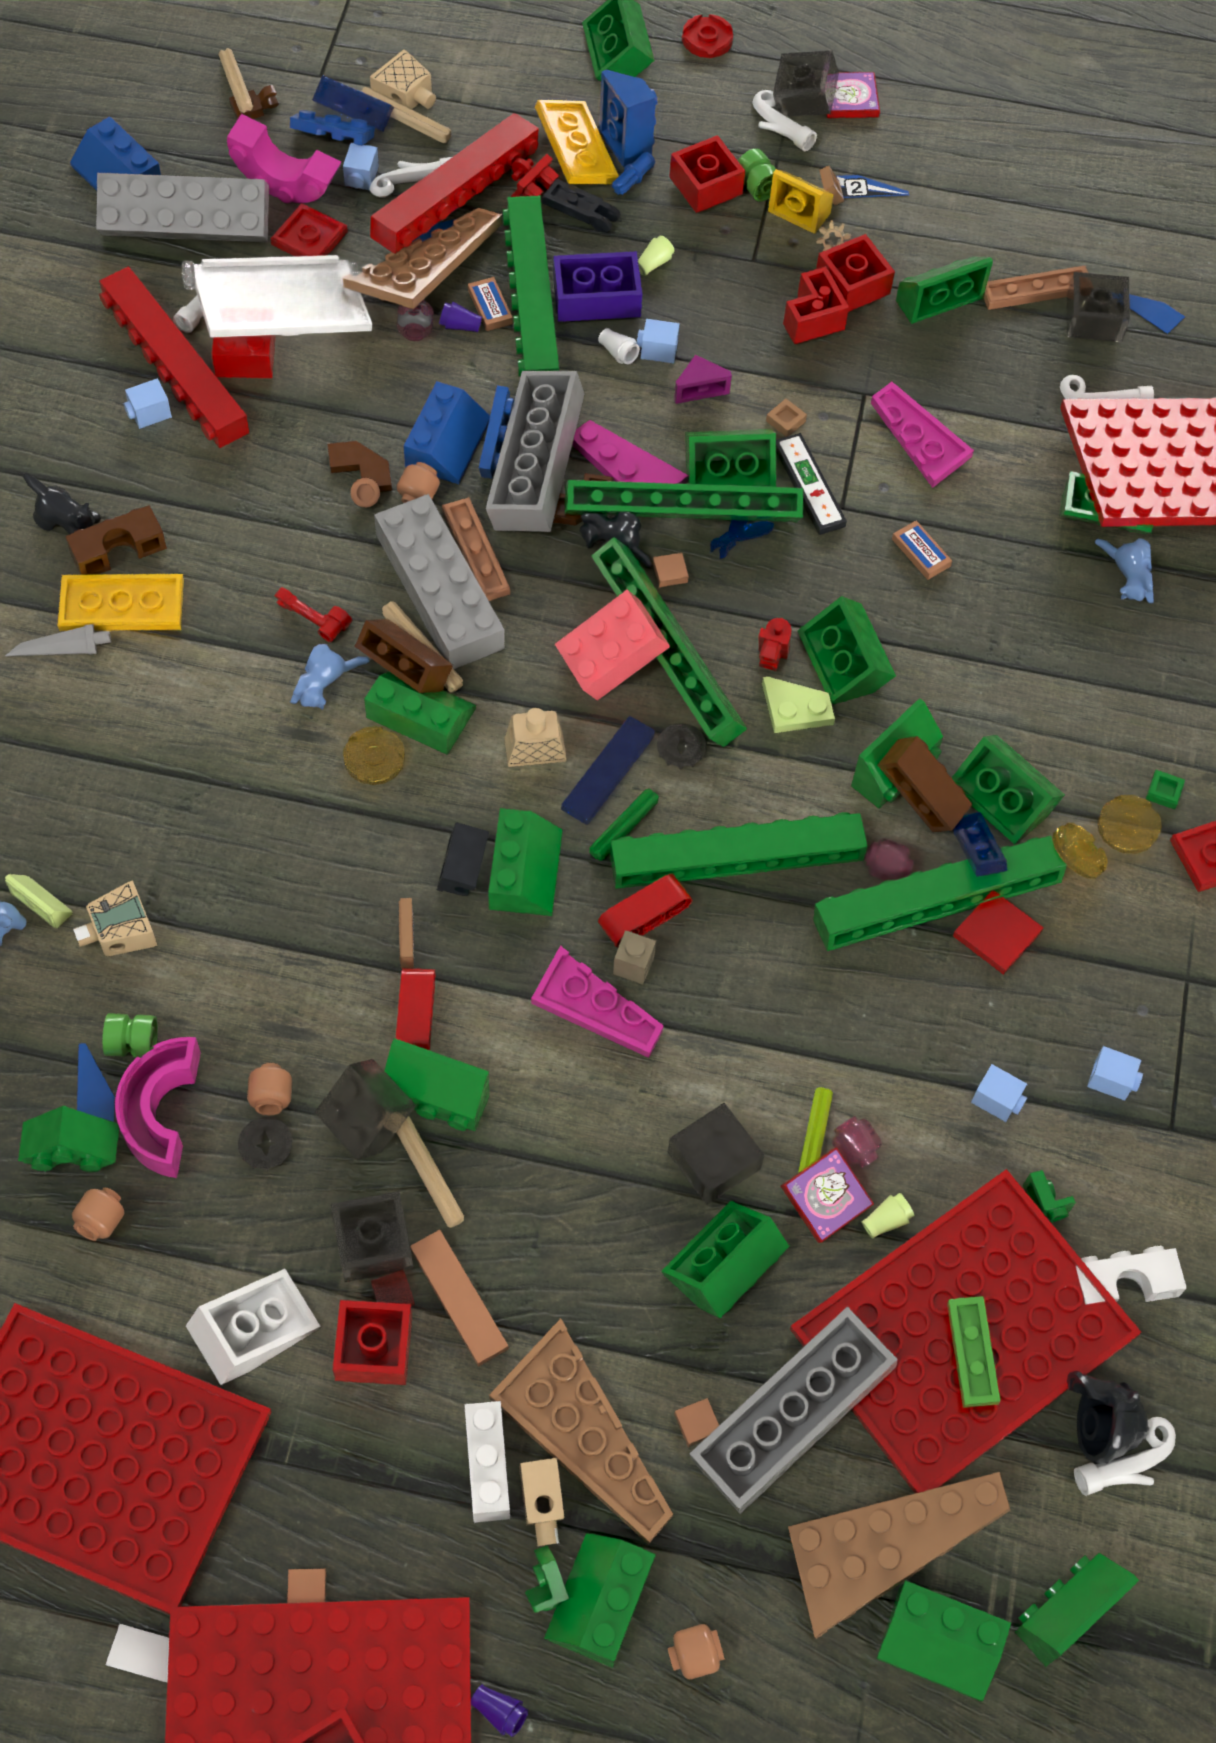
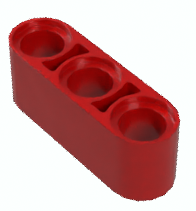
[598,874,692,948]
[395,968,435,1051]

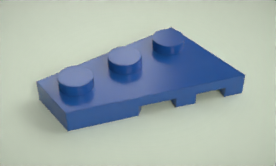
[290,110,375,146]
[479,385,514,479]

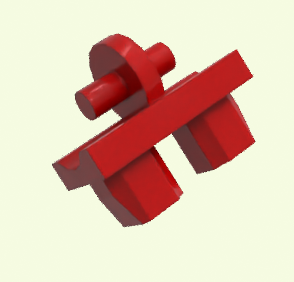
[511,154,559,198]
[758,618,792,671]

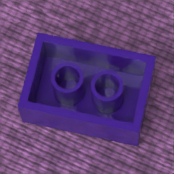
[553,251,643,322]

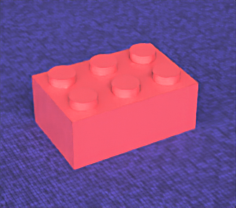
[555,589,670,701]

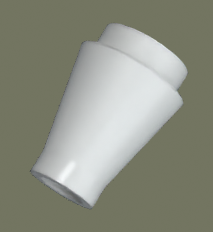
[598,328,640,365]

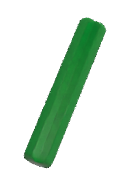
[589,788,659,861]

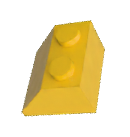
[768,169,834,234]

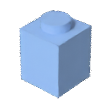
[343,143,379,190]
[637,319,680,364]
[123,378,172,429]
[1087,1046,1143,1101]
[971,1064,1027,1122]

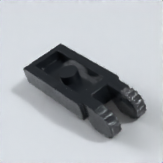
[542,179,621,233]

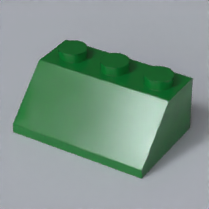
[582,0,655,81]
[896,256,993,324]
[685,429,776,487]
[1059,471,1153,534]
[797,596,896,705]
[364,671,476,755]
[851,698,943,809]
[951,735,1065,845]
[488,808,563,916]
[380,1038,490,1131]
[661,1201,789,1318]
[544,1533,656,1668]
[1015,1553,1140,1667]
[876,1580,1011,1702]

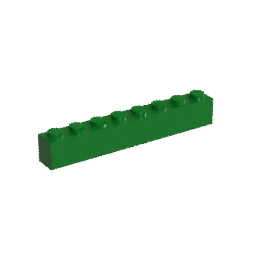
[502,196,559,377]
[565,480,803,522]
[591,537,747,747]
[610,812,868,889]
[813,835,1067,951]

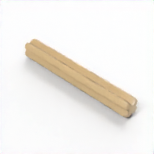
[218,48,253,113]
[359,87,451,144]
[382,601,463,693]
[389,1108,464,1228]

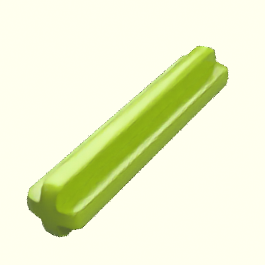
[798,1087,833,1173]

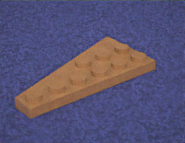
[342,208,503,309]
[489,1318,673,1545]
[788,1472,1011,1639]

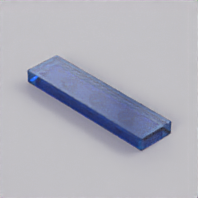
[561,716,655,825]

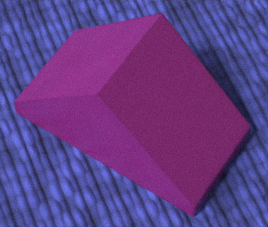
[674,354,732,404]

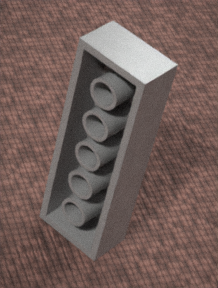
[96,173,269,242]
[486,371,585,532]
[374,494,505,669]
[689,1307,898,1514]

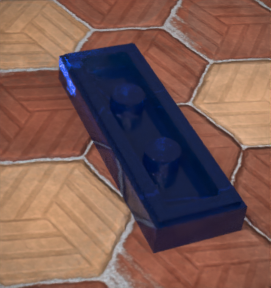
[312,75,394,132]
[953,812,1008,877]

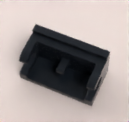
[436,822,489,896]

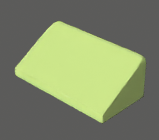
[5,874,73,928]

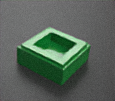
[1145,770,1185,810]

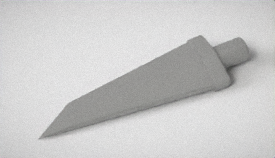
[5,624,111,656]

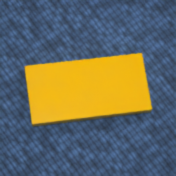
[535,100,619,184]
[57,574,184,631]

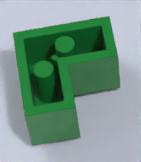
[18,1106,119,1172]

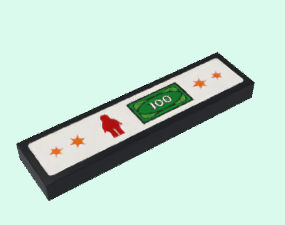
[776,433,847,535]

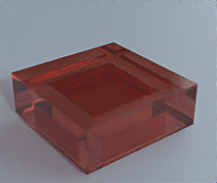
[371,1270,415,1306]

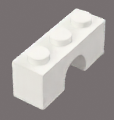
[1076,1246,1186,1305]
[465,1401,510,1523]

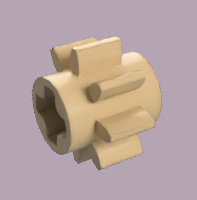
[816,220,851,251]

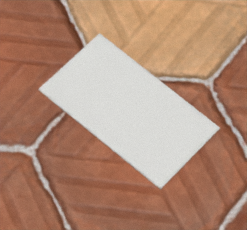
[105,1624,169,1683]

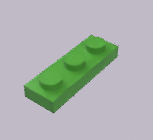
[947,1296,1000,1408]

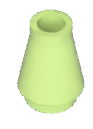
[638,236,675,276]
[861,1193,915,1239]

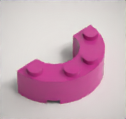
[227,114,341,203]
[115,1037,201,1178]

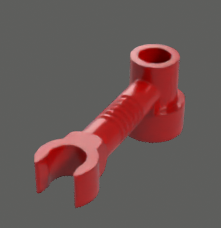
[274,587,353,643]

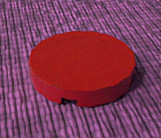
[682,14,733,58]

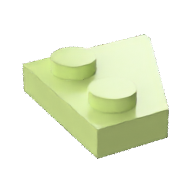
[762,677,835,733]

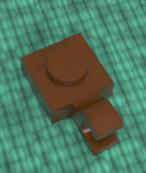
[229,85,279,120]

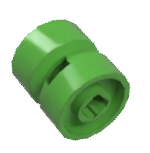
[737,149,776,202]
[103,1013,158,1058]

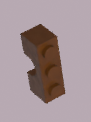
[65,505,167,575]

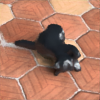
[23,473,101,535]
[579,512,653,568]

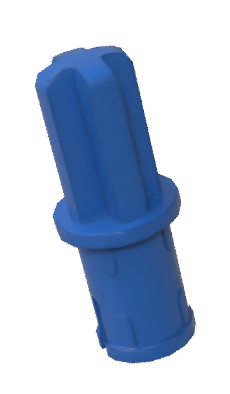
[612,152,655,195]

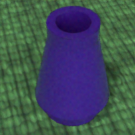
[439,302,482,333]
[471,1684,529,1737]

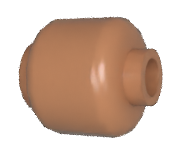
[397,462,440,503]
[247,1063,292,1116]
[72,1187,124,1241]
[668,1624,725,1680]

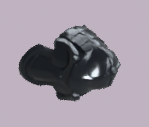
[1067,1371,1149,1464]

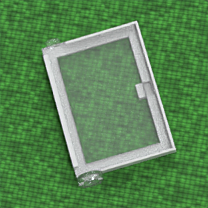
[182,255,372,337]

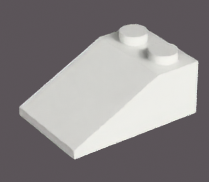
[186,1269,321,1385]

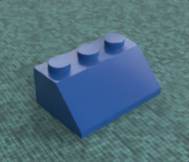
[599,70,658,168]
[70,116,161,191]
[404,381,490,484]

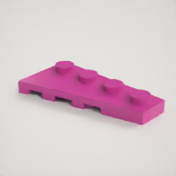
[871,382,974,488]
[572,420,689,484]
[531,945,664,1058]

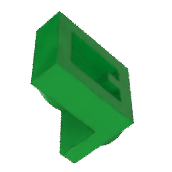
[1023,1170,1076,1222]
[525,1545,569,1613]

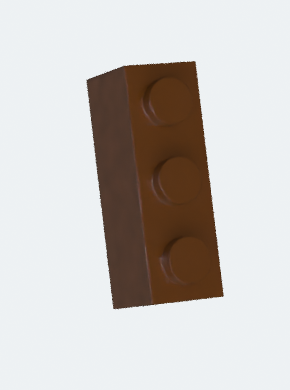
[355,619,453,693]
[878,736,972,832]

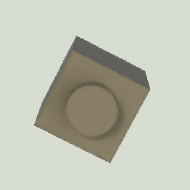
[613,930,656,985]

